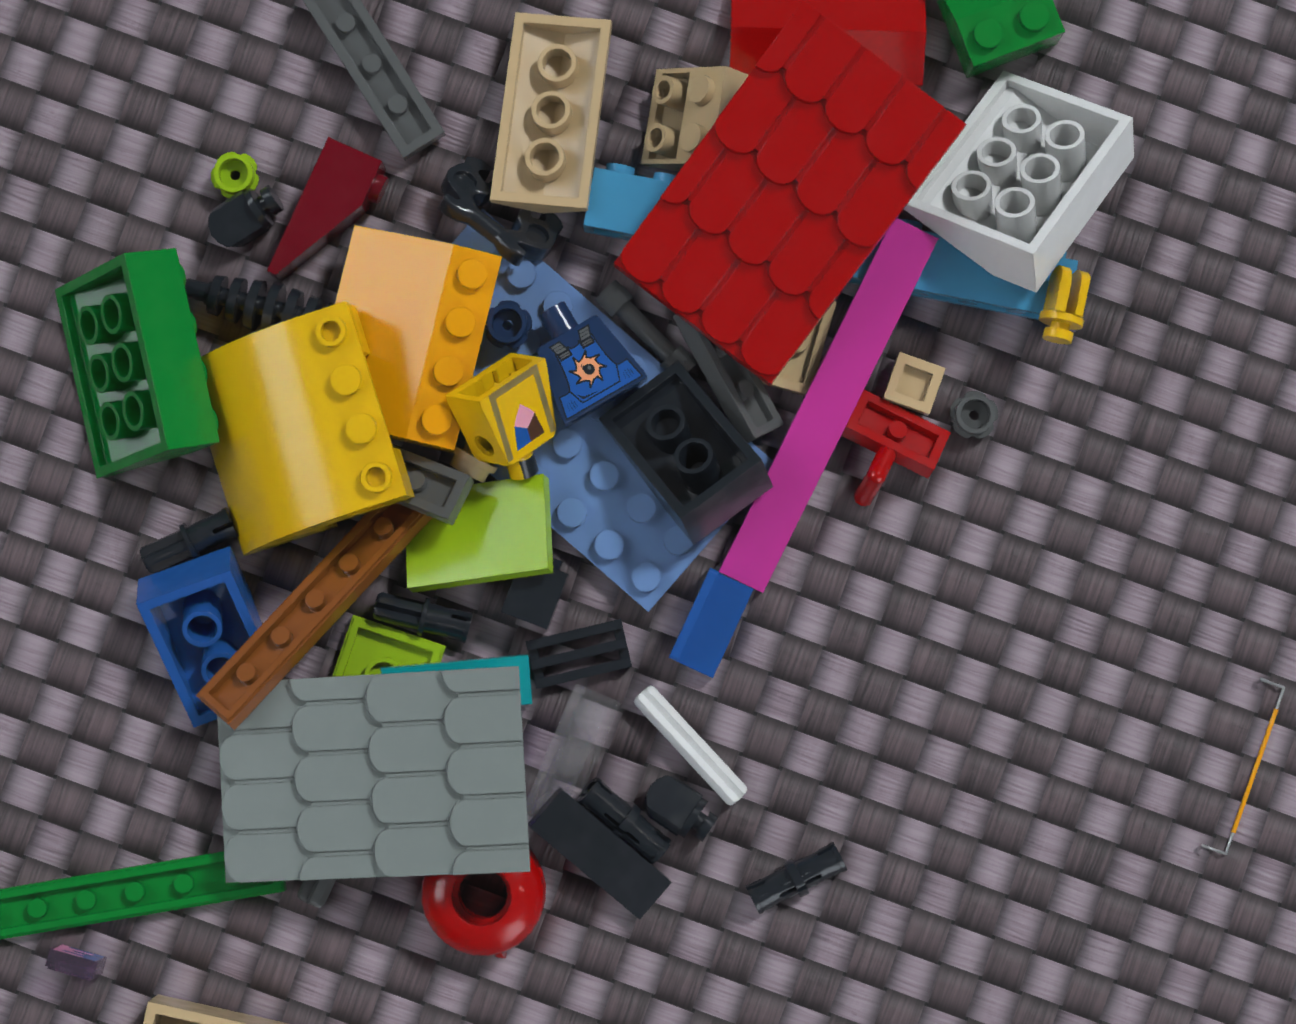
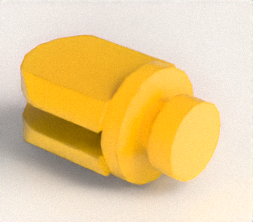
[1038,265,1091,345]

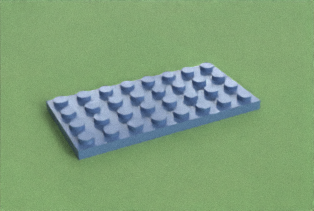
[452,208,773,612]

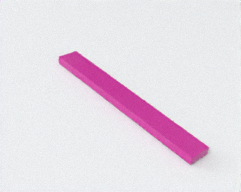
[719,218,939,593]

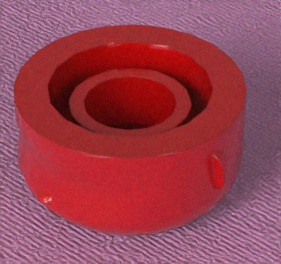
[421,849,546,959]

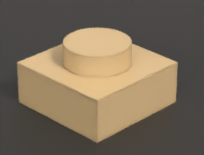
[882,352,946,416]

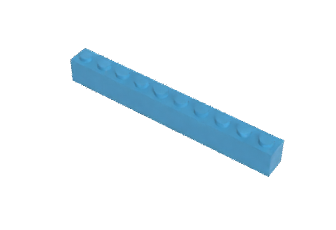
[583,163,1078,320]

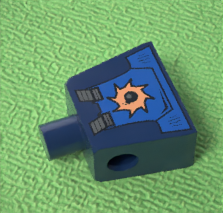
[536,301,647,428]

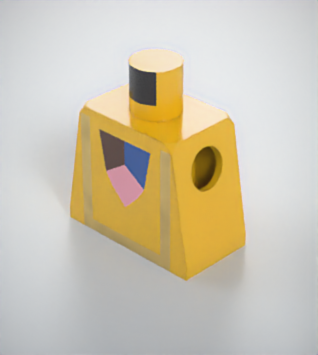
[446,353,556,481]

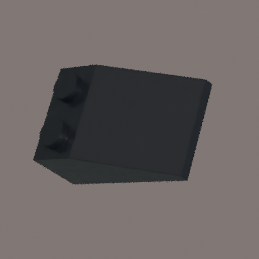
[599,361,773,545]

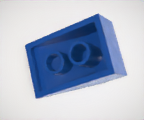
[136,546,262,727]

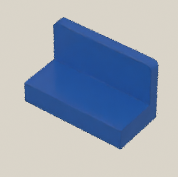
[668,568,754,678]

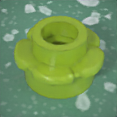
[211,152,259,199]

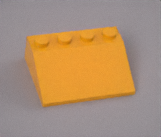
[335,225,502,453]

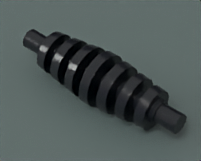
[185,275,334,331]

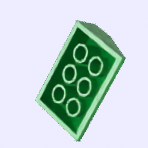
[55,248,220,479]

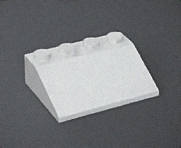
[904,71,1134,293]

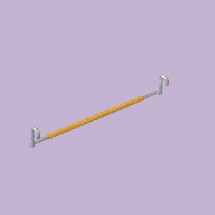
[1201,678,1285,855]

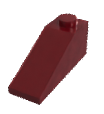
[267,137,389,281]

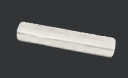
[634,685,747,806]

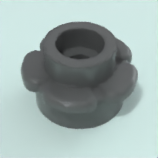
[950,391,998,439]

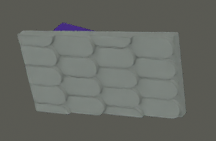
[217,666,530,883]

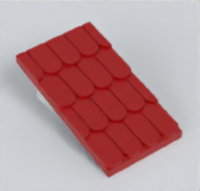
[614,0,967,386]

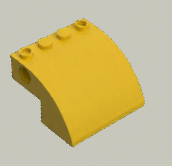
[201,301,415,556]

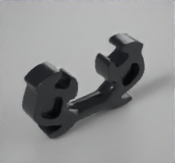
[439,157,563,266]

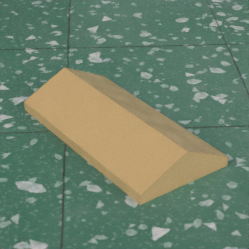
[490,12,612,214]

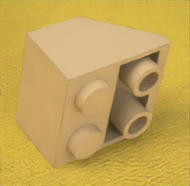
[641,66,749,171]

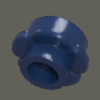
[485,300,532,349]

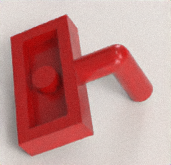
[841,390,951,506]

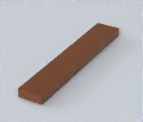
[196,503,432,731]

